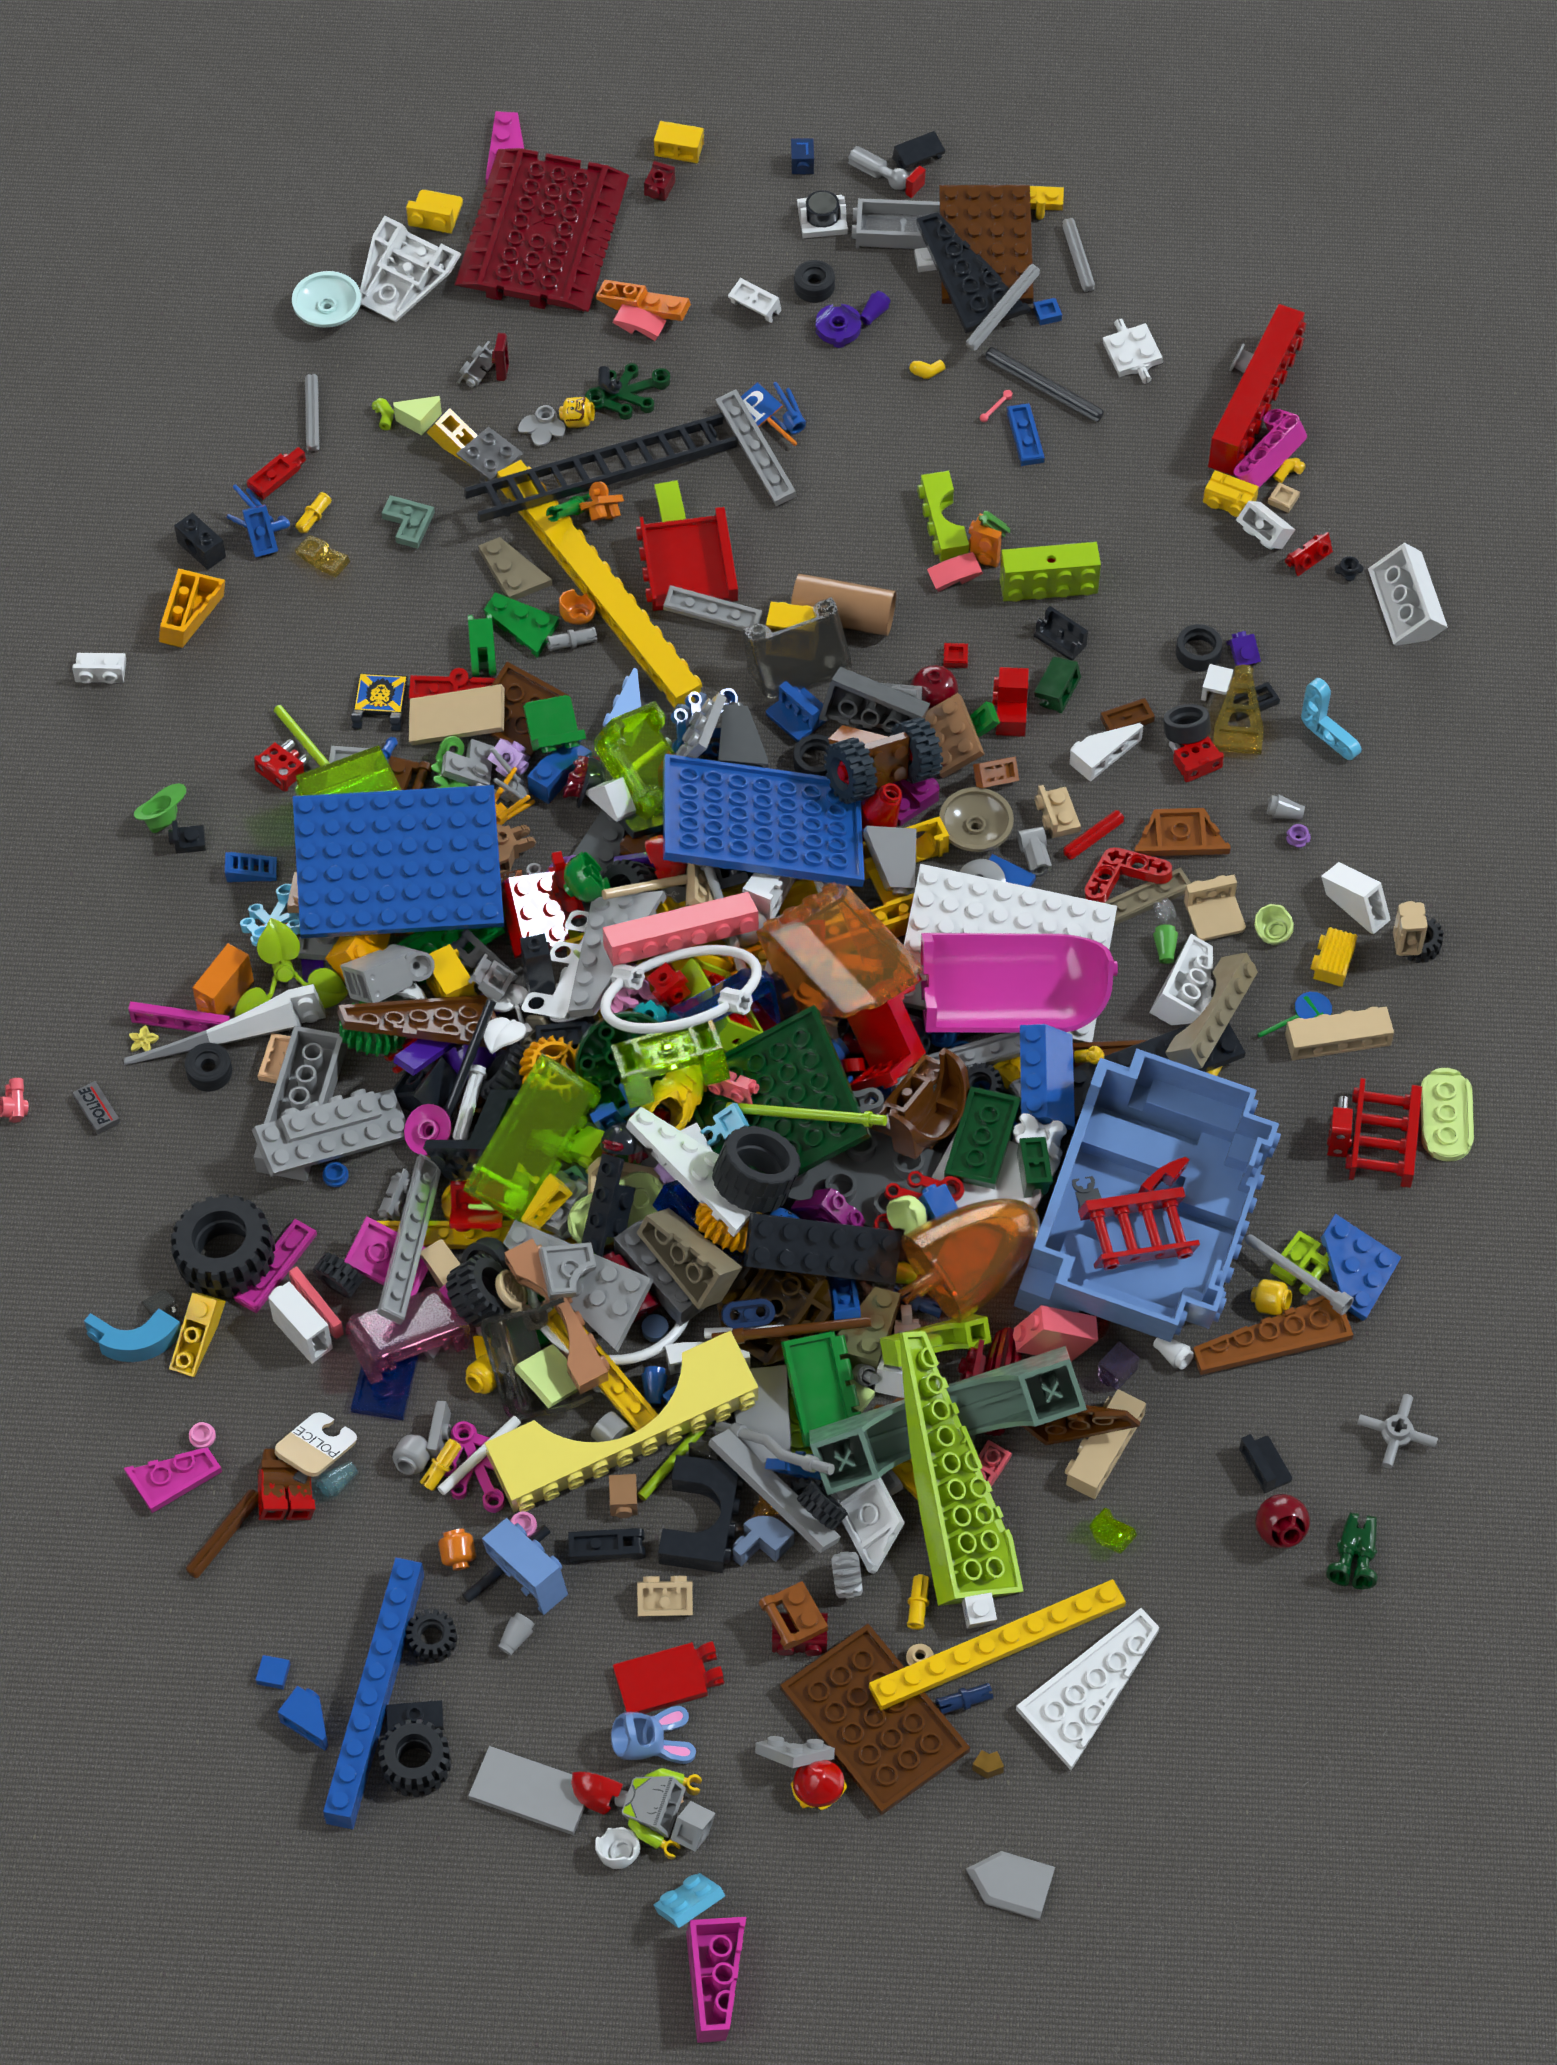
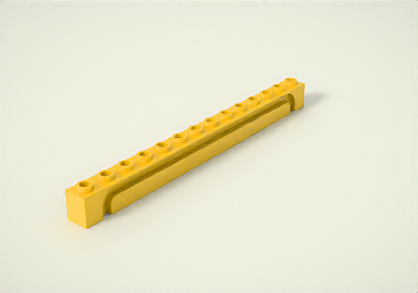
[497,460,702,708]

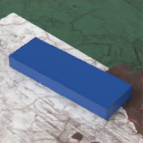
[1006,403,1045,466]
[828,1276,861,1320]

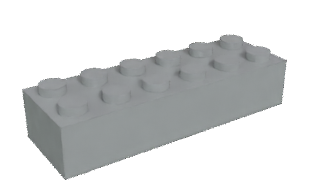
[254,1026,346,1181]

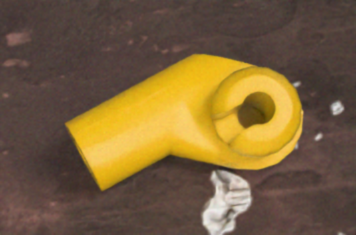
[1273,458,1305,483]
[1074,1046,1105,1064]

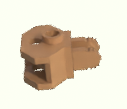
[497,824,536,874]

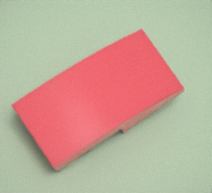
[612,304,667,341]
[927,552,983,592]
[978,1440,1012,1486]

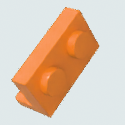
[968,513,1002,568]

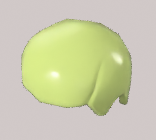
[1254,904,1294,945]
[886,1195,927,1235]

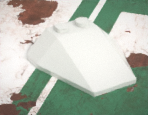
[360,216,461,322]

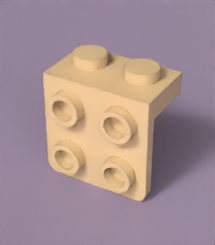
[1184,875,1246,941]

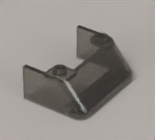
[481,1297,593,1420]

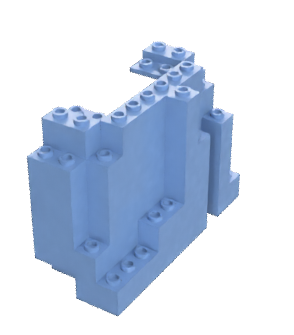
[1014,1048,1281,1342]

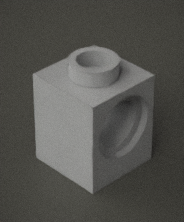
[670,1801,716,1851]

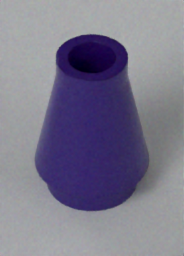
[860,291,891,325]

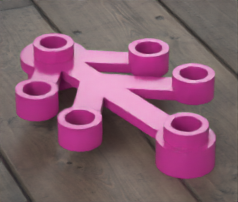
[444,1421,505,1513]

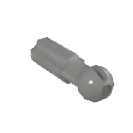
[848,146,909,190]

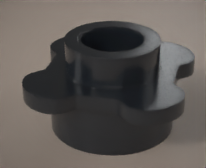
[1335,556,1363,581]

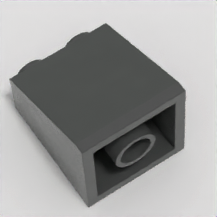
[718,702,768,768]

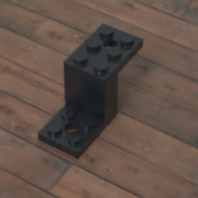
[423,1090,579,1181]

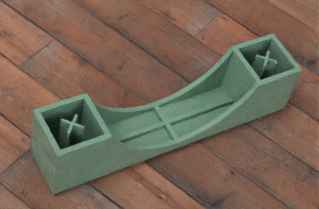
[810,1346,1087,1495]

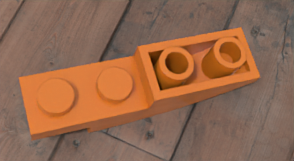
[596,280,691,321]

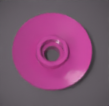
[404,1104,451,1155]

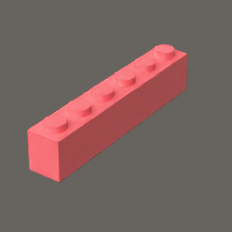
[603,892,759,966]

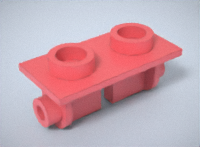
[704,1067,759,1104]

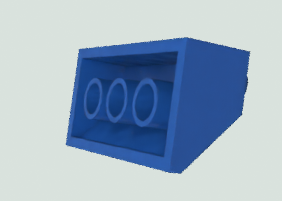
[1020,1024,1075,1130]

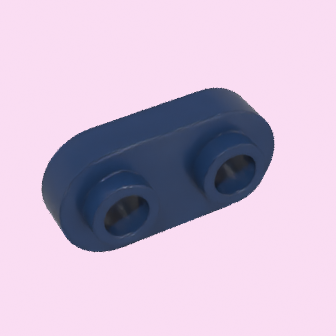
[721,1298,775,1329]

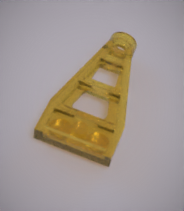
[1213,665,1264,755]

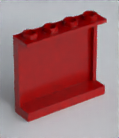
[636,507,738,611]

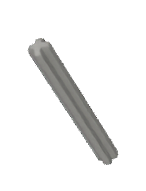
[966,264,1040,351]

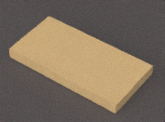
[409,684,505,745]

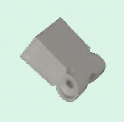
[340,944,435,1003]

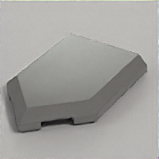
[966,1851,1055,1920]

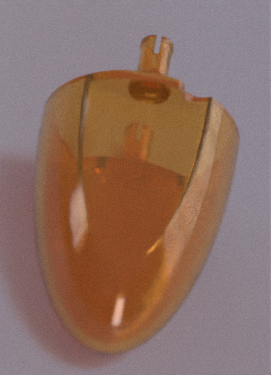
[898,1198,1040,1323]

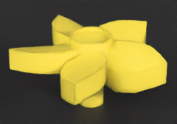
[129,1025,159,1052]

